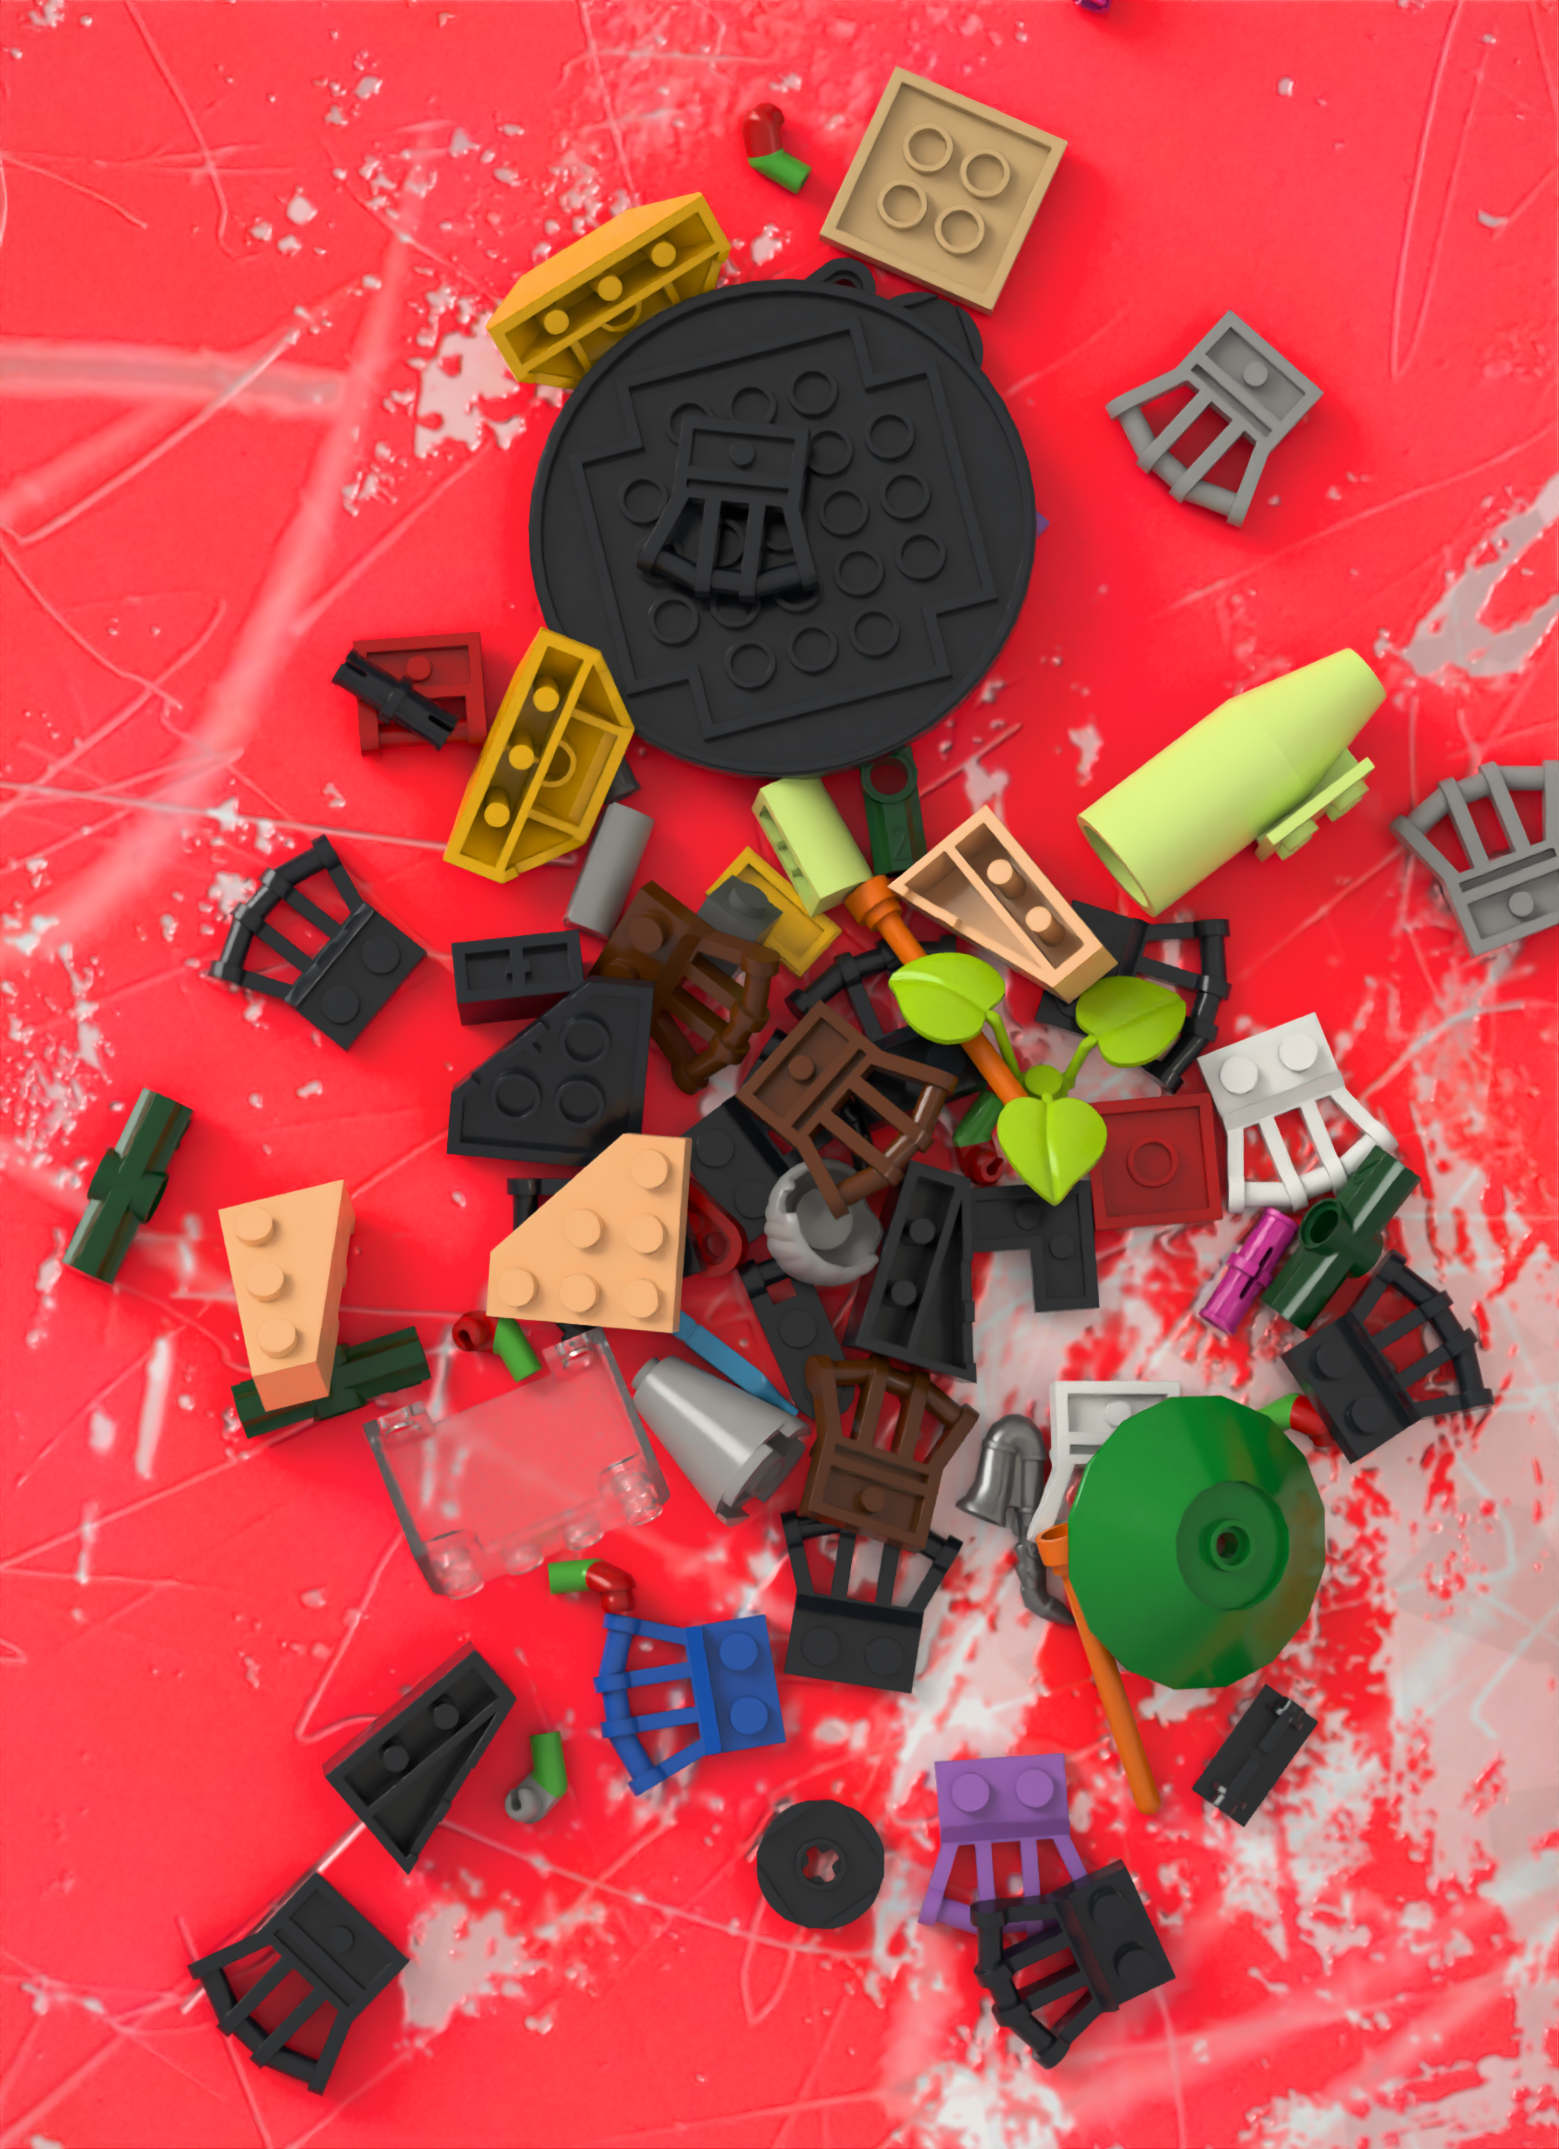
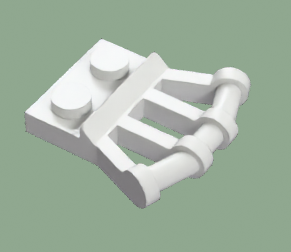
[1195,1012,1399,1214]
[1027,1381,1180,1543]

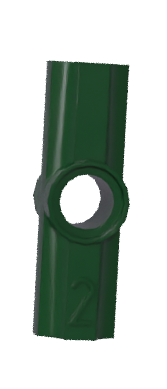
[858,745,927,879]
[61,1087,195,1285]
[1260,1145,1422,1332]
[231,1326,432,1439]

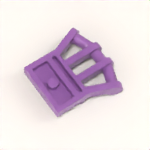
[918,1753,1088,1938]

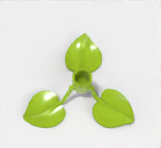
[888,952,1186,1206]

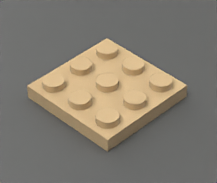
[819,66,1068,316]

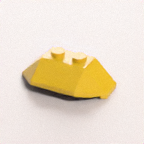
[485,192,731,390]
[443,627,635,884]

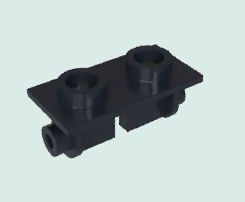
[1191,1684,1318,1827]

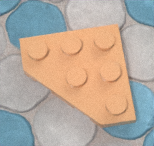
[486,1133,692,1333]

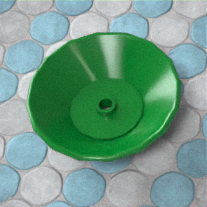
[1068,1395,1325,1690]

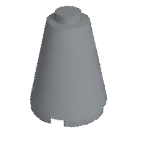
[631,1355,811,1527]

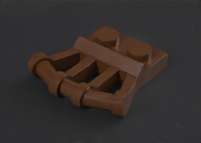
[585,880,781,1095]
[735,999,959,1220]
[799,1354,980,1553]

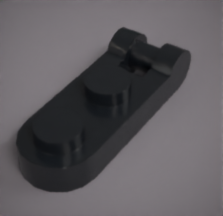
[737,1257,855,1420]

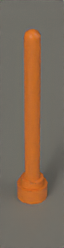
[844,875,1029,1106]
[1035,1522,1161,1815]

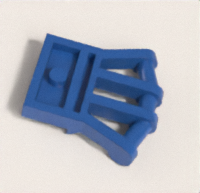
[593,1613,786,1797]

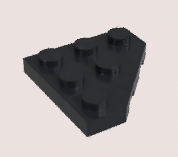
[446,975,655,1167]

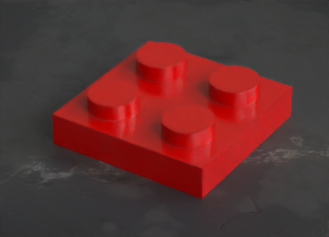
[1087,1092,1223,1232]

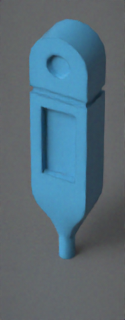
[670,1310,800,1416]

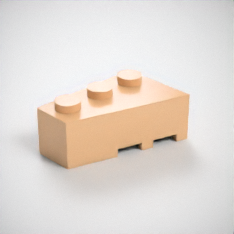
[887,805,1118,1004]
[218,1179,356,1412]

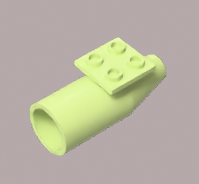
[1076,648,1387,917]

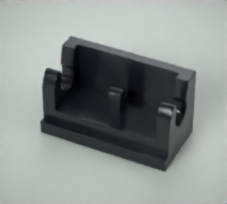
[451,929,584,1026]

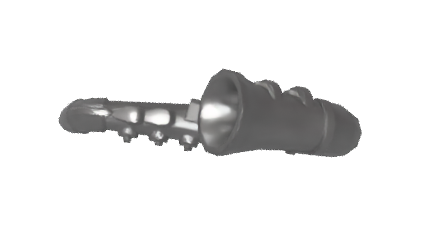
[955,1414,1075,1626]

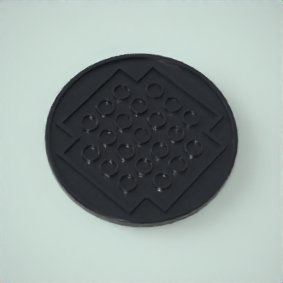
[528,279,1037,781]

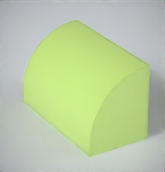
[751,778,875,918]

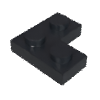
[971,1180,1100,1314]

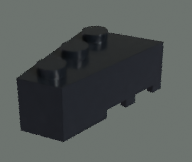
[841,1160,977,1383]
[321,1640,517,1875]

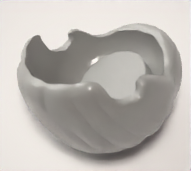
[764,1157,884,1287]

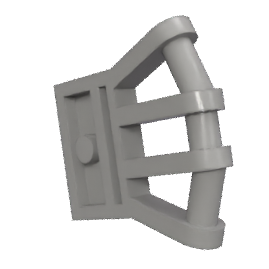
[1105,309,1324,528]
[1388,759,1559,959]

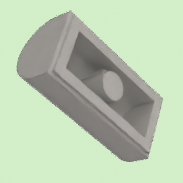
[562,802,655,941]

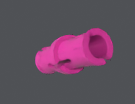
[1198,1206,1300,1336]

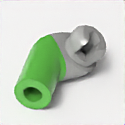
[504,1731,568,1824]

